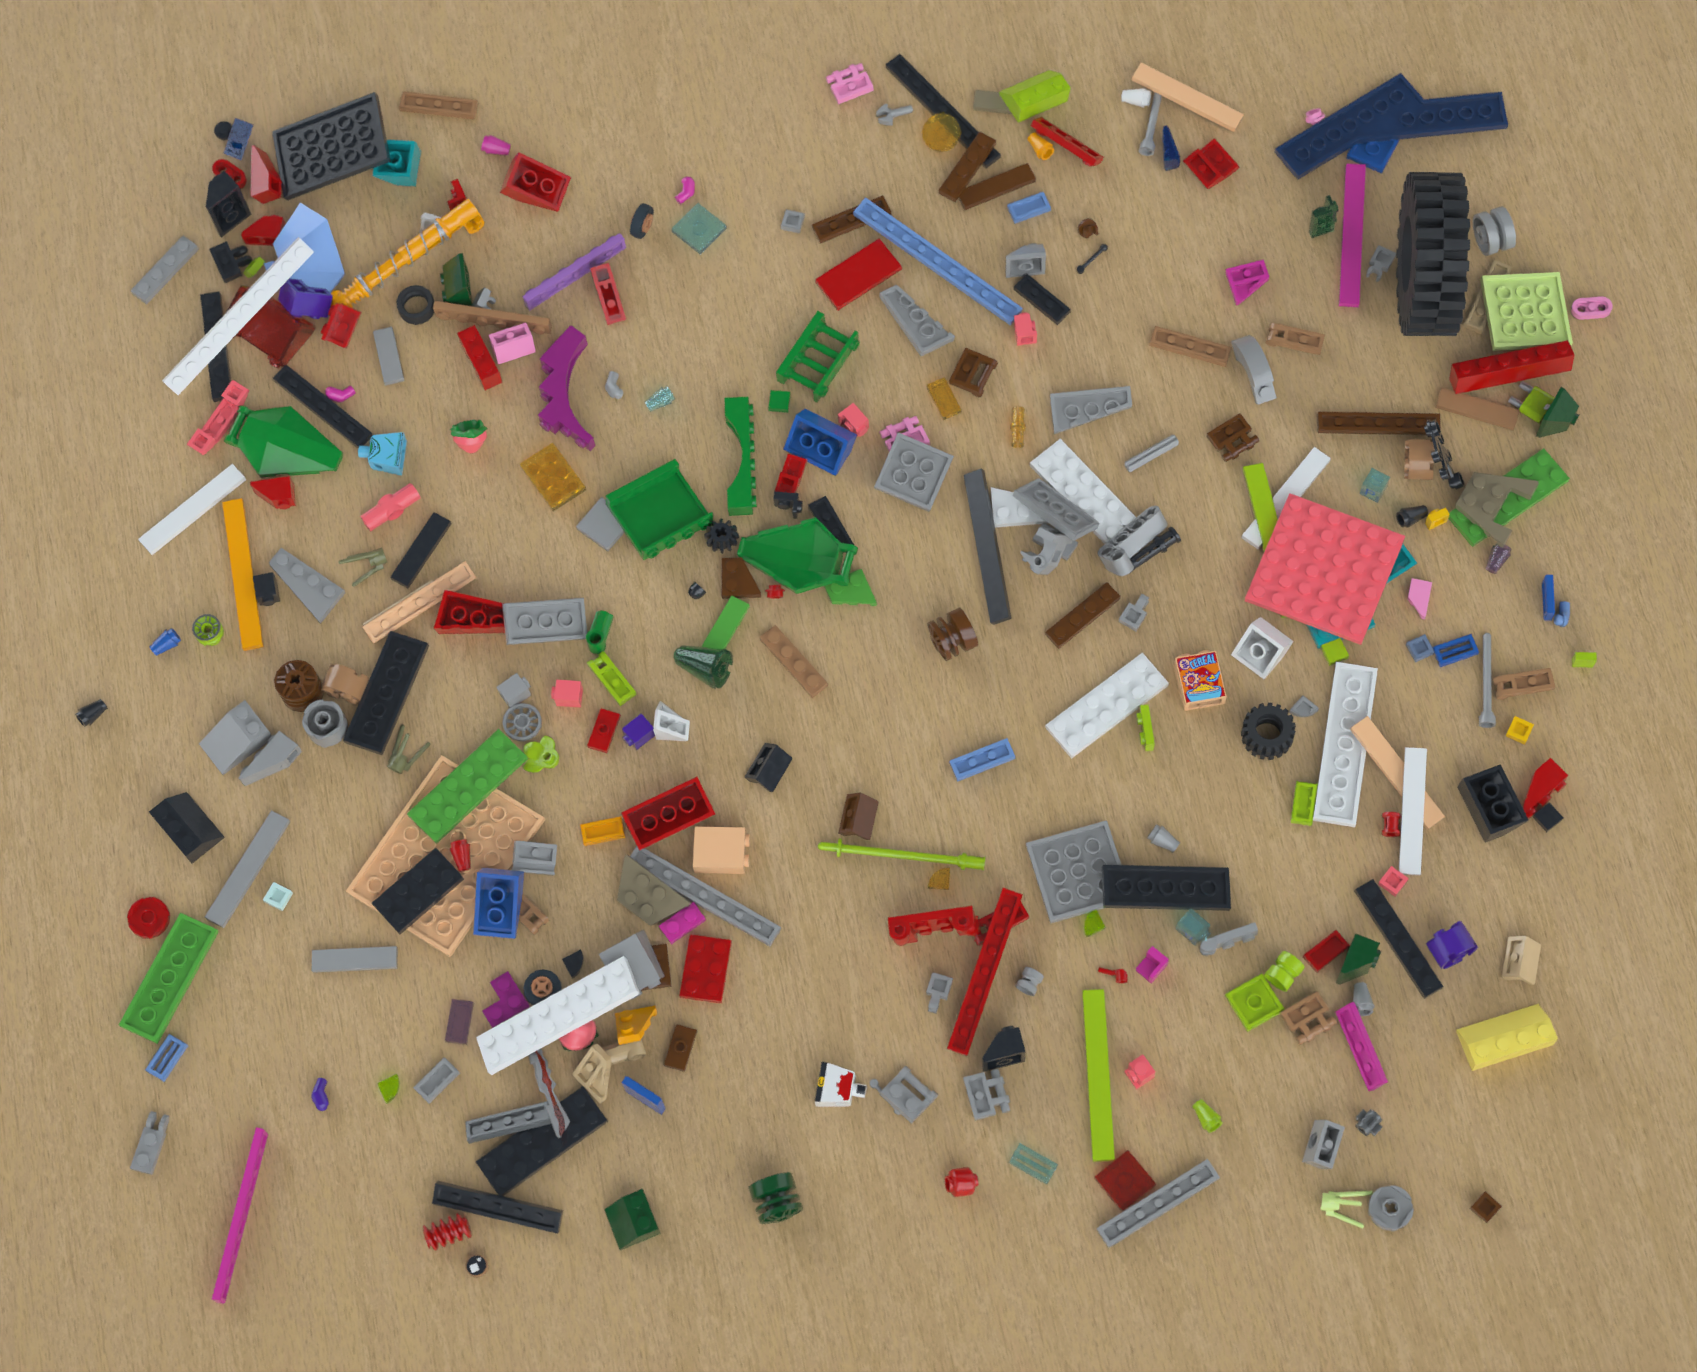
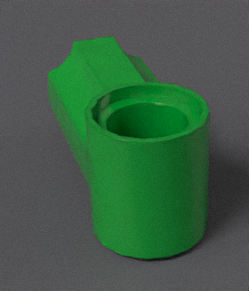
[586,610,614,654]

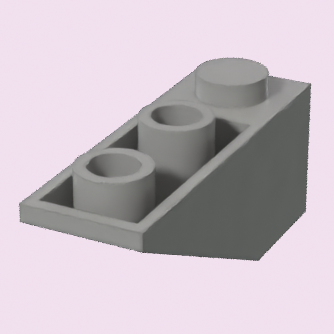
[239,731,302,786]

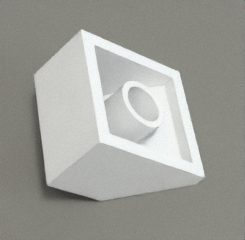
[1231,617,1294,679]

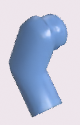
[1553,601,1570,627]

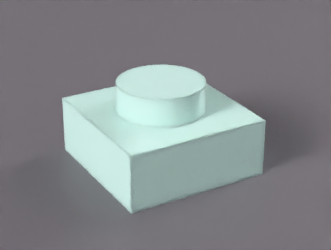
[263,882,293,911]

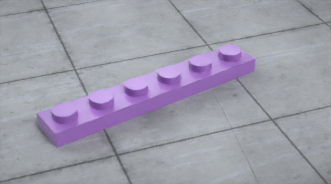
[522,233,626,311]

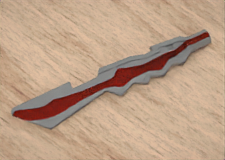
[528,1048,570,1138]

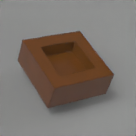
[1470,1191,1502,1224]

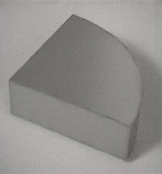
[1289,696,1319,717]

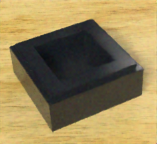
[1533,802,1563,833]

